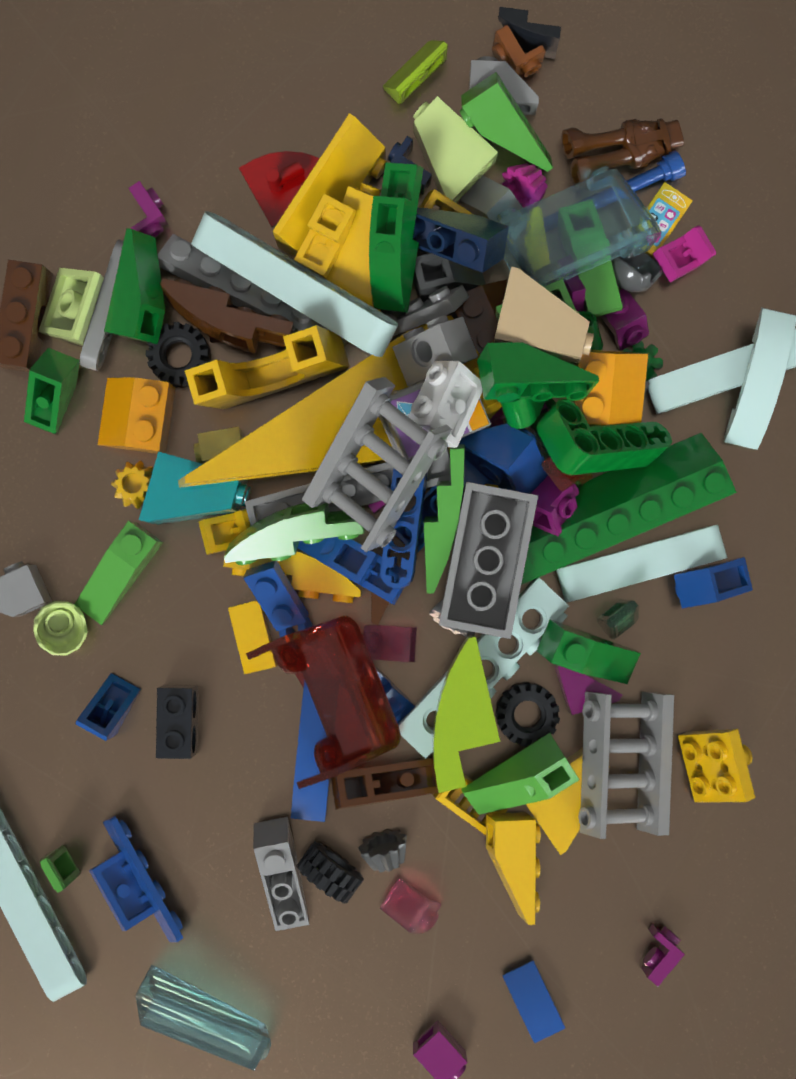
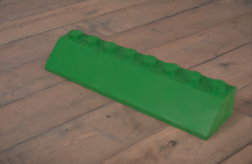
[453,432,737,585]

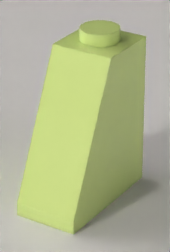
[413,96,498,203]

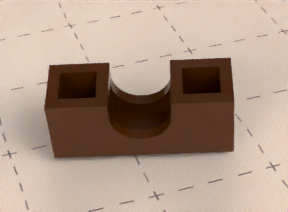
[0,259,53,372]

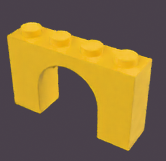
[185,325,350,409]

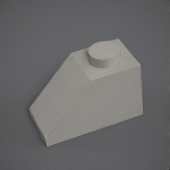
[469,56,539,115]

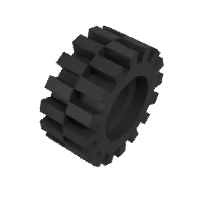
[146,322,211,387]
[496,682,560,747]
[297,841,364,904]

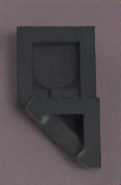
[498,7,561,59]

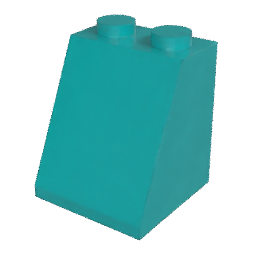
[139,451,251,525]

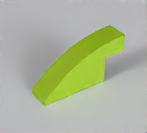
[433,635,500,793]

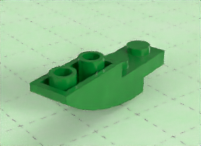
[369,162,423,313]

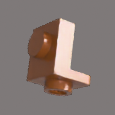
[492,25,546,77]

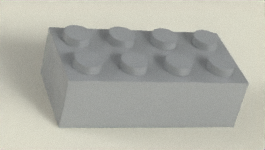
[439,482,538,639]

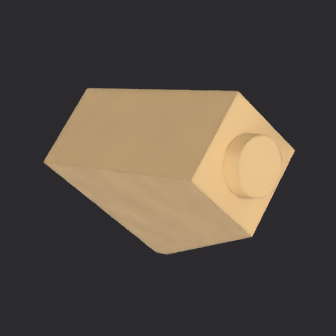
[494,267,594,364]

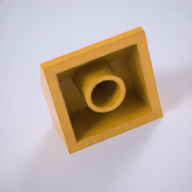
[573,350,648,425]
[97,377,176,454]

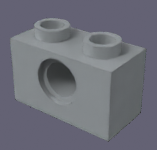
[392,315,478,387]

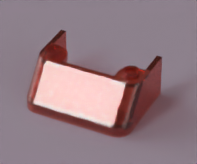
[246,616,401,789]

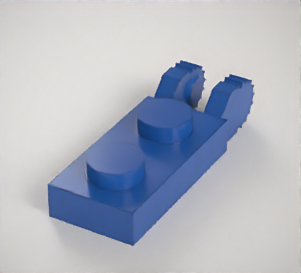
[243,561,318,652]

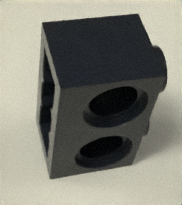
[156,685,198,759]

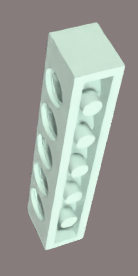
[395,578,569,759]

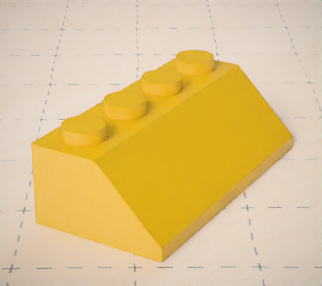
[272,113,388,258]

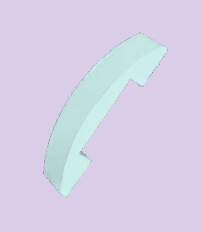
[723,307,796,450]

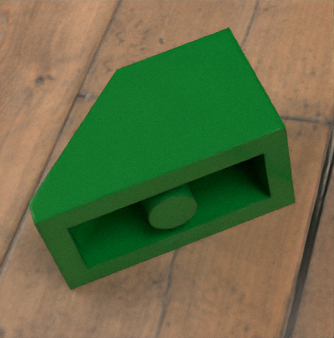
[24,348,80,434]

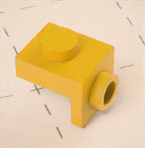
[198,509,251,555]

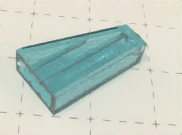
[135,965,271,1071]

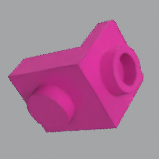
[652,225,716,282]

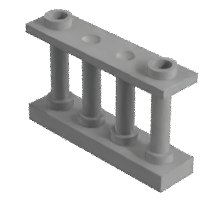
[301,377,452,552]
[578,692,674,839]

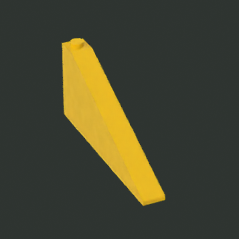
[178,324,450,488]

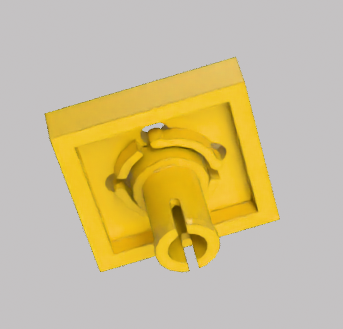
[678,729,755,802]

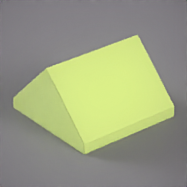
[38,268,104,346]

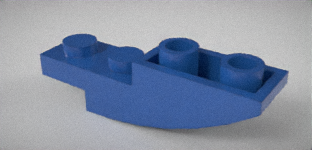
[297,537,407,605]

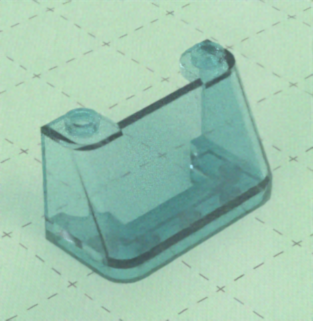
[496,166,662,287]

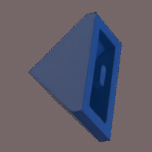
[75,673,141,741]

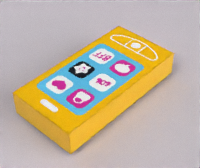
[625,182,693,259]

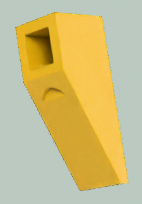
[486,812,541,925]

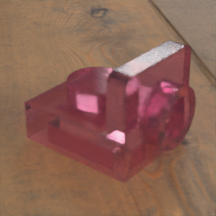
[380,879,441,934]

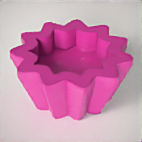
[502,163,548,212]

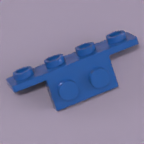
[89,816,183,942]

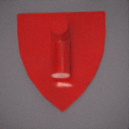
[239,151,320,227]

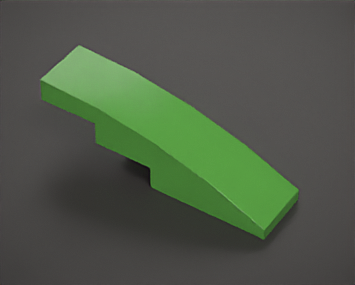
[424,444,465,594]

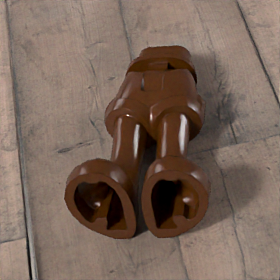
[561,118,684,192]

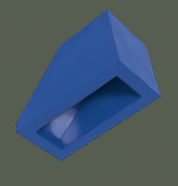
[674,557,753,609]

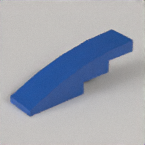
[291,676,340,822]

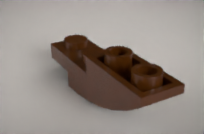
[161,278,295,354]

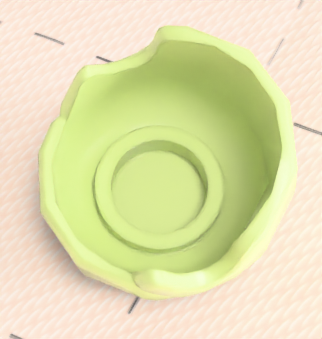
[33,600,88,655]

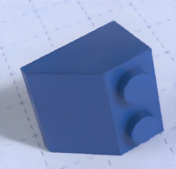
[459,424,549,494]

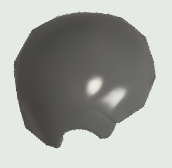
[610,244,662,292]

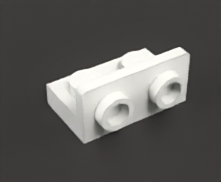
[408,361,482,448]

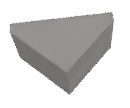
[459,175,528,247]

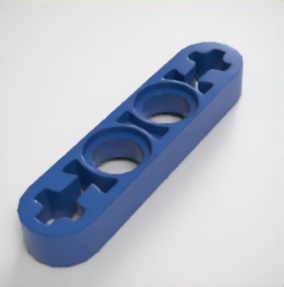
[380,460,428,589]

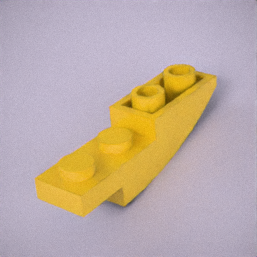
[223,551,362,603]

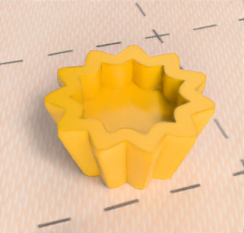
[111,460,154,509]

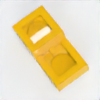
[294,194,356,279]

